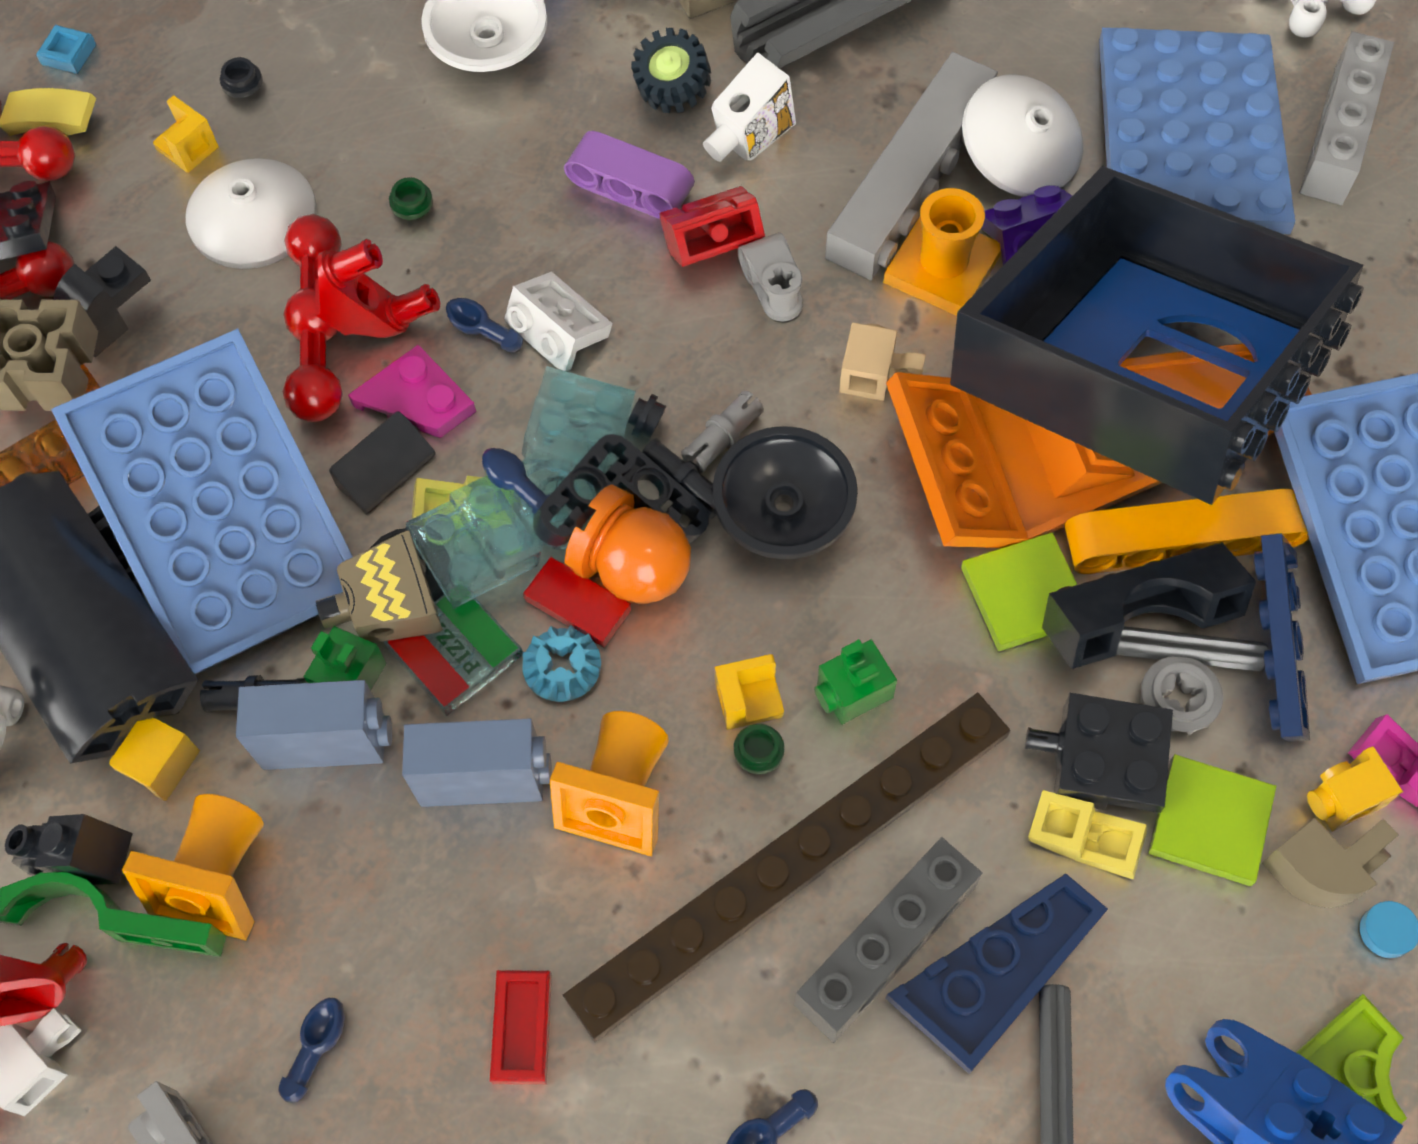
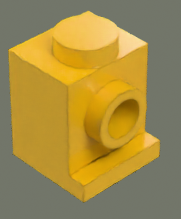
[1307,746,1403,832]

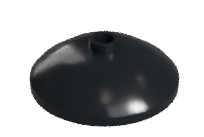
[713,426,858,559]

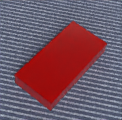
[523,557,631,648]
[490,970,552,1085]

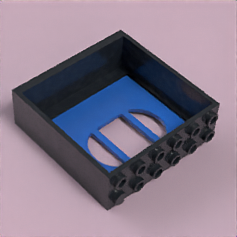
[950,166,1364,505]

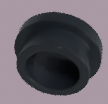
[220,57,263,98]
[627,394,667,439]

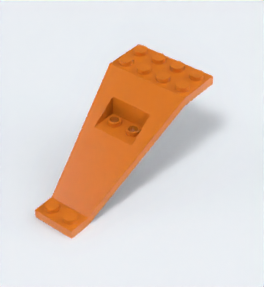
[886,343,1312,548]

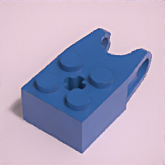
[1165,1019,1403,1144]

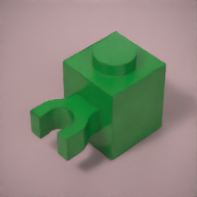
[303,626,387,690]
[814,639,897,725]

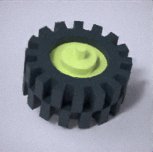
[631,28,711,113]

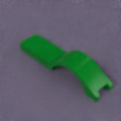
[0,872,226,957]

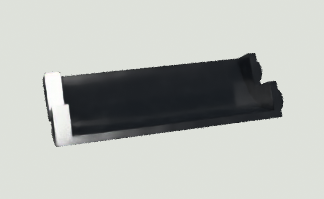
[0,471,198,764]

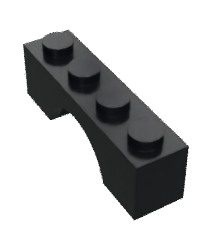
[1042,542,1256,669]

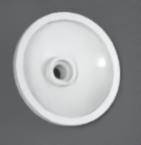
[421,0,547,72]
[962,74,1083,197]
[185,158,317,269]

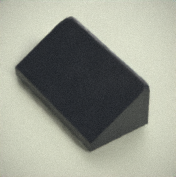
[329,411,436,514]

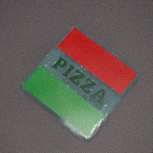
[384,582,523,716]

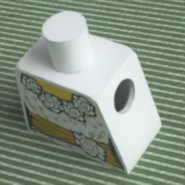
[703,53,796,162]

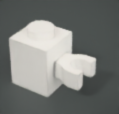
[0,1008,82,1116]

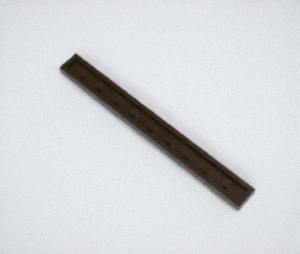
[563,692,1011,1042]

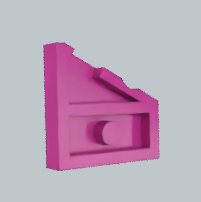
[348,345,476,438]

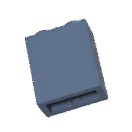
[236,680,393,770]
[402,719,552,807]

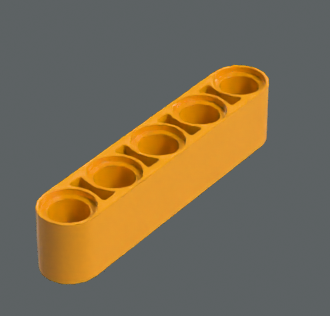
[1064,489,1309,574]

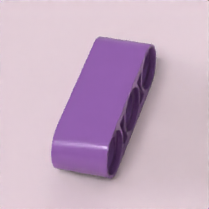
[564,131,695,219]

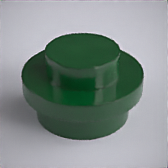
[389,177,433,220]
[734,724,784,774]

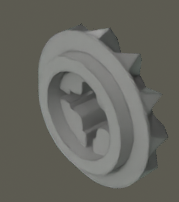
[1140,656,1223,735]

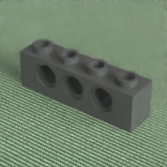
[794,837,983,1043]

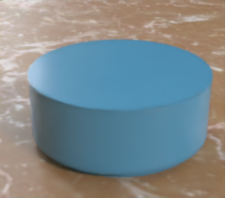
[1360,901,1418,958]

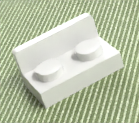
[504,271,613,373]

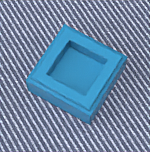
[36,25,96,74]

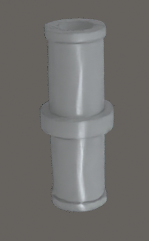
[681,391,764,473]

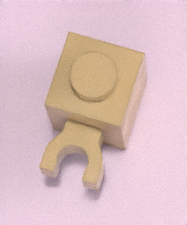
[839,322,926,401]

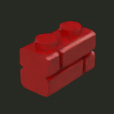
[659,186,765,267]

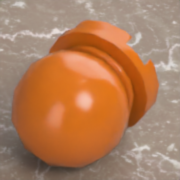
[564,484,691,605]

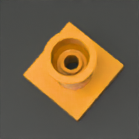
[883,188,1001,316]
[550,711,669,857]
[122,794,264,941]

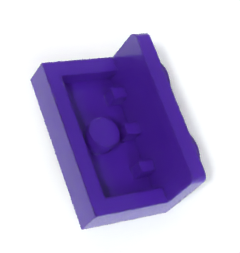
[981,185,1072,265]

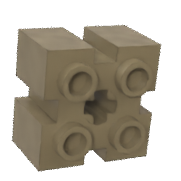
[0,299,98,411]

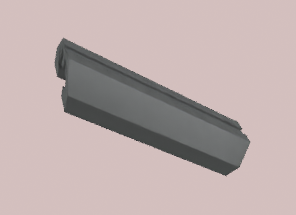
[730,0,912,69]

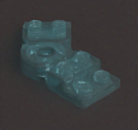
[406,366,636,609]

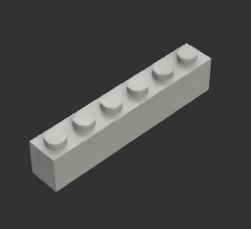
[825,52,998,281]

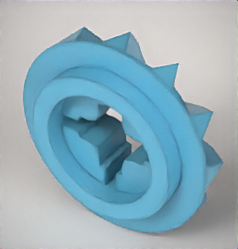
[522,625,601,702]

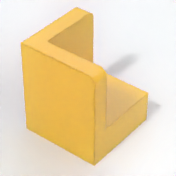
[153,95,219,173]
[714,654,784,730]
[109,718,200,801]

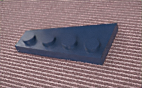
[1254,533,1310,742]
[886,873,1108,1074]

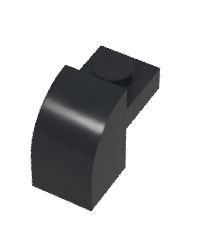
[53,246,151,358]

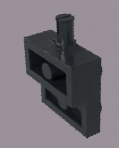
[1025,692,1173,813]

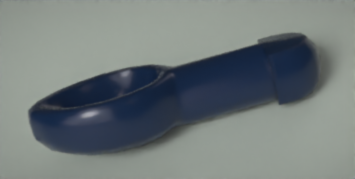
[446,298,523,353]
[482,448,550,515]
[278,997,345,1102]
[727,1089,818,1144]

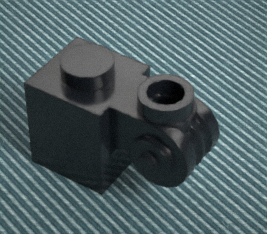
[5,814,133,885]

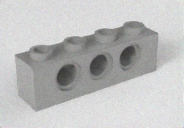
[1299,31,1394,205]

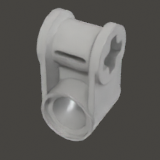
[738,232,803,322]

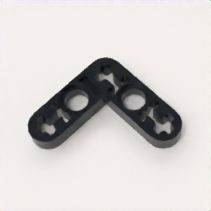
[533,434,709,546]

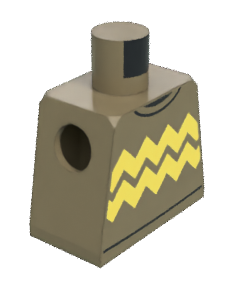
[316,530,443,643]

